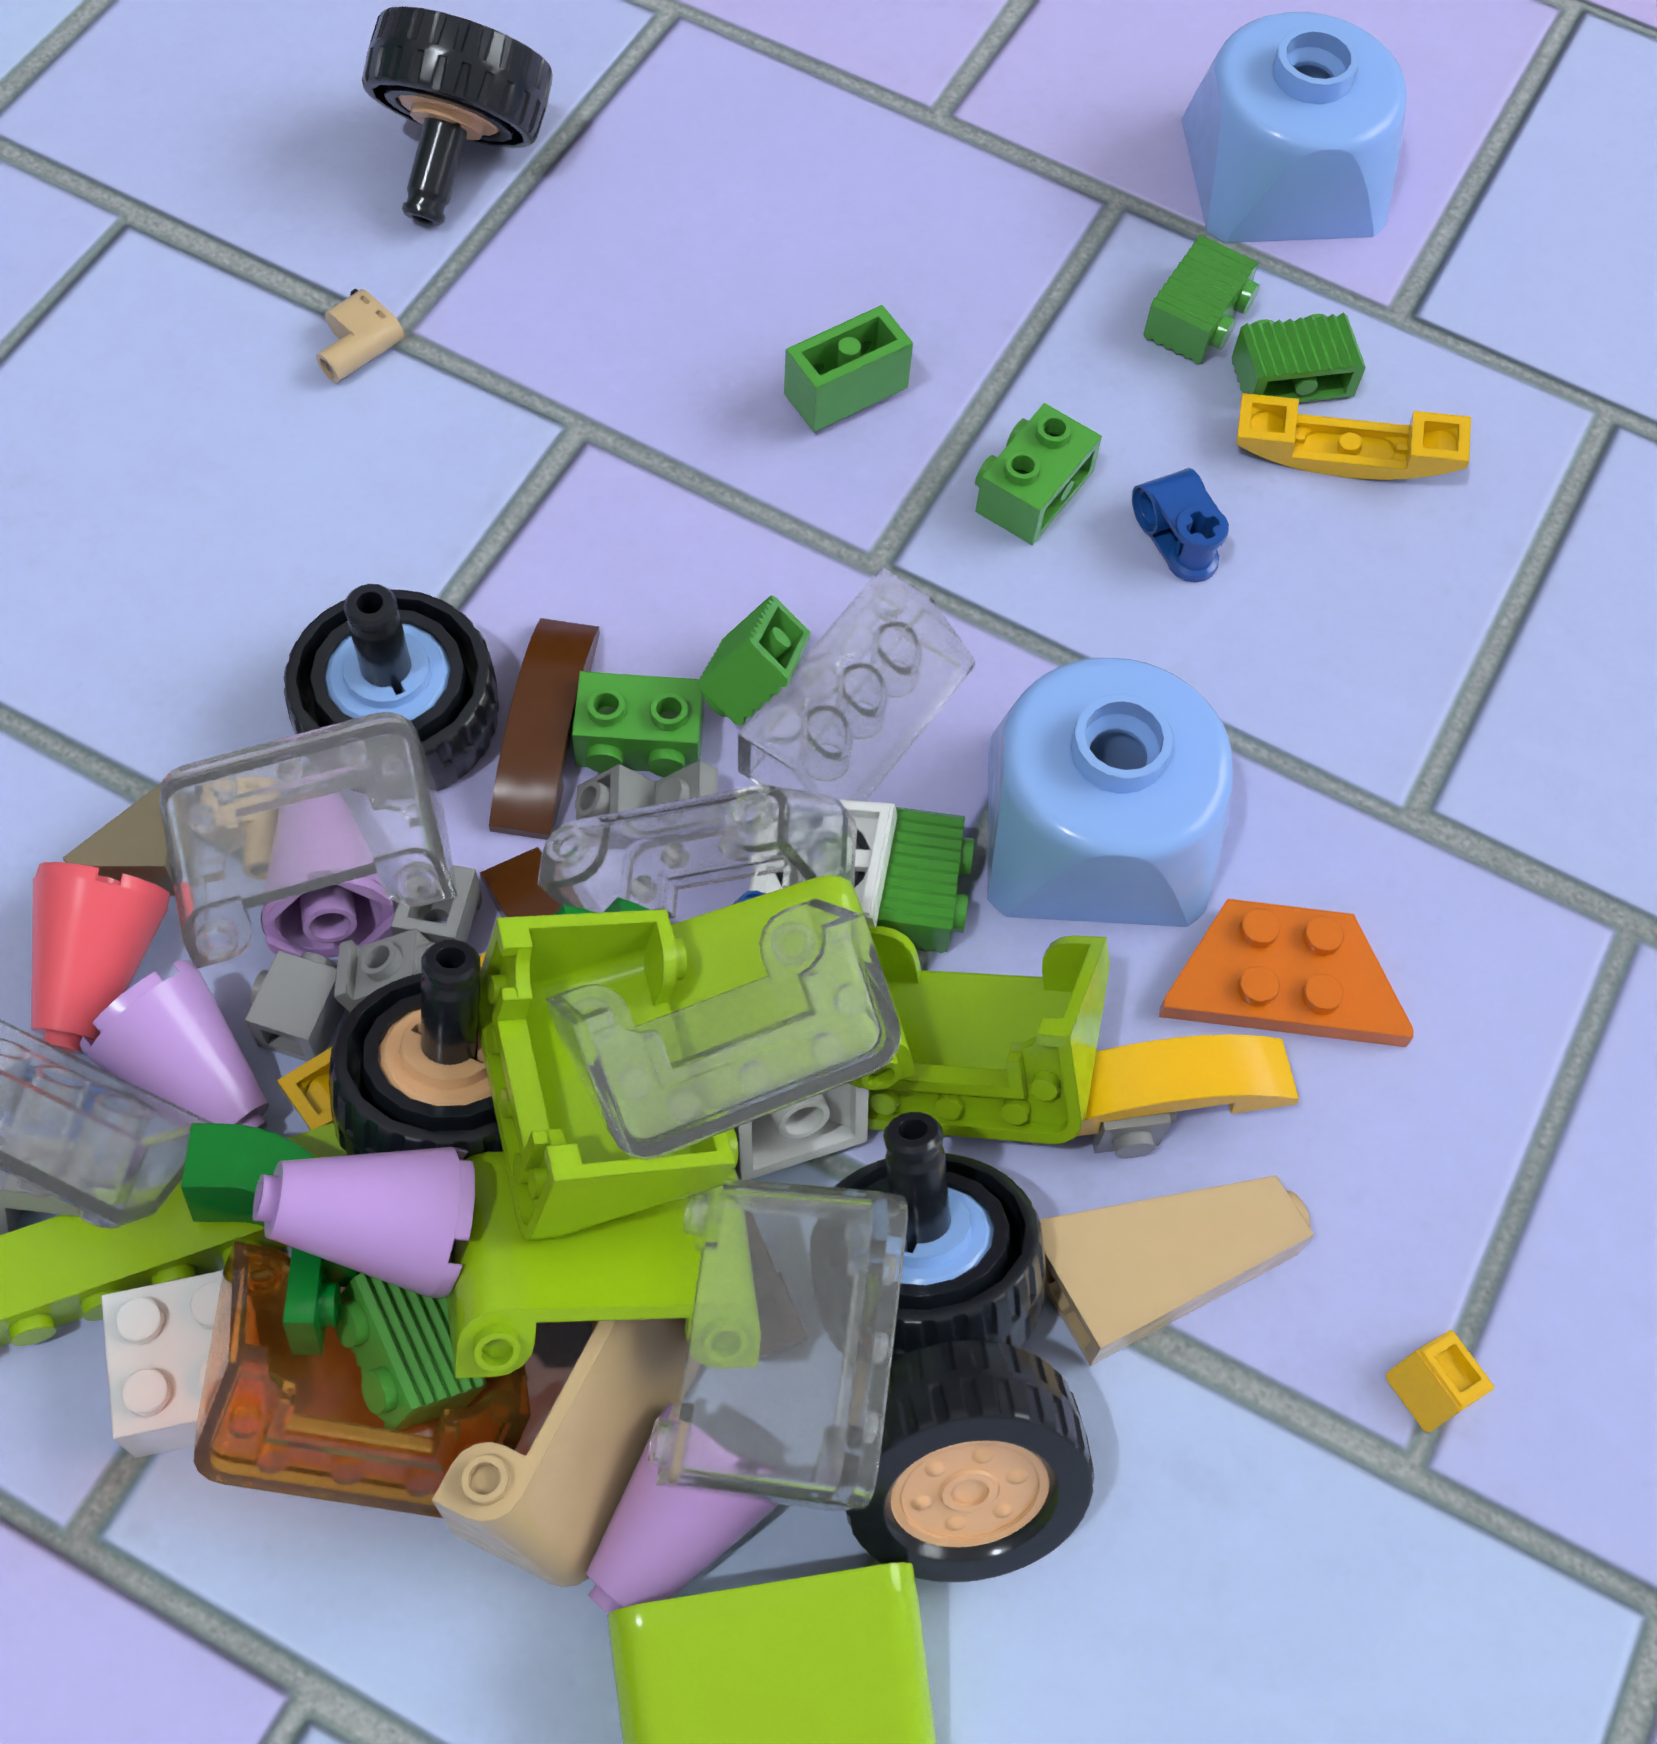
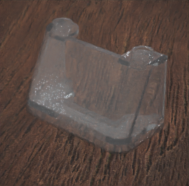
[159,712,458,969]
[538,785,857,919]
[546,898,901,1160]
[648,1178,908,1512]

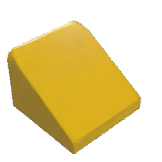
[1386,1330,1495,1432]

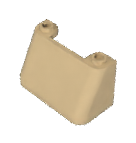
[432,1318,702,1587]

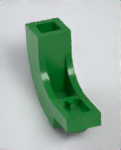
[181,1123,360,1355]

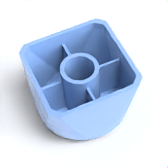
[1181,12,1407,243]
[987,658,1232,927]

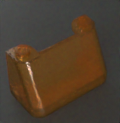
[193,1240,531,1518]

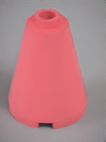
[31,862,170,1054]

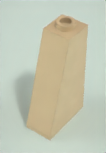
[1040,1175,1314,1366]

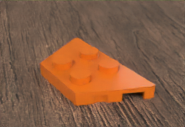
[1159,899,1413,1047]

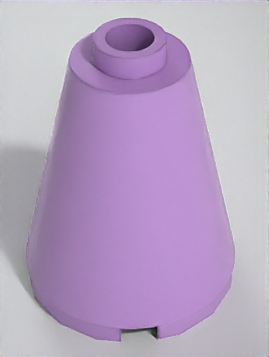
[260,787,396,958]
[79,960,269,1131]
[253,1147,475,1299]
[586,1402,785,1614]

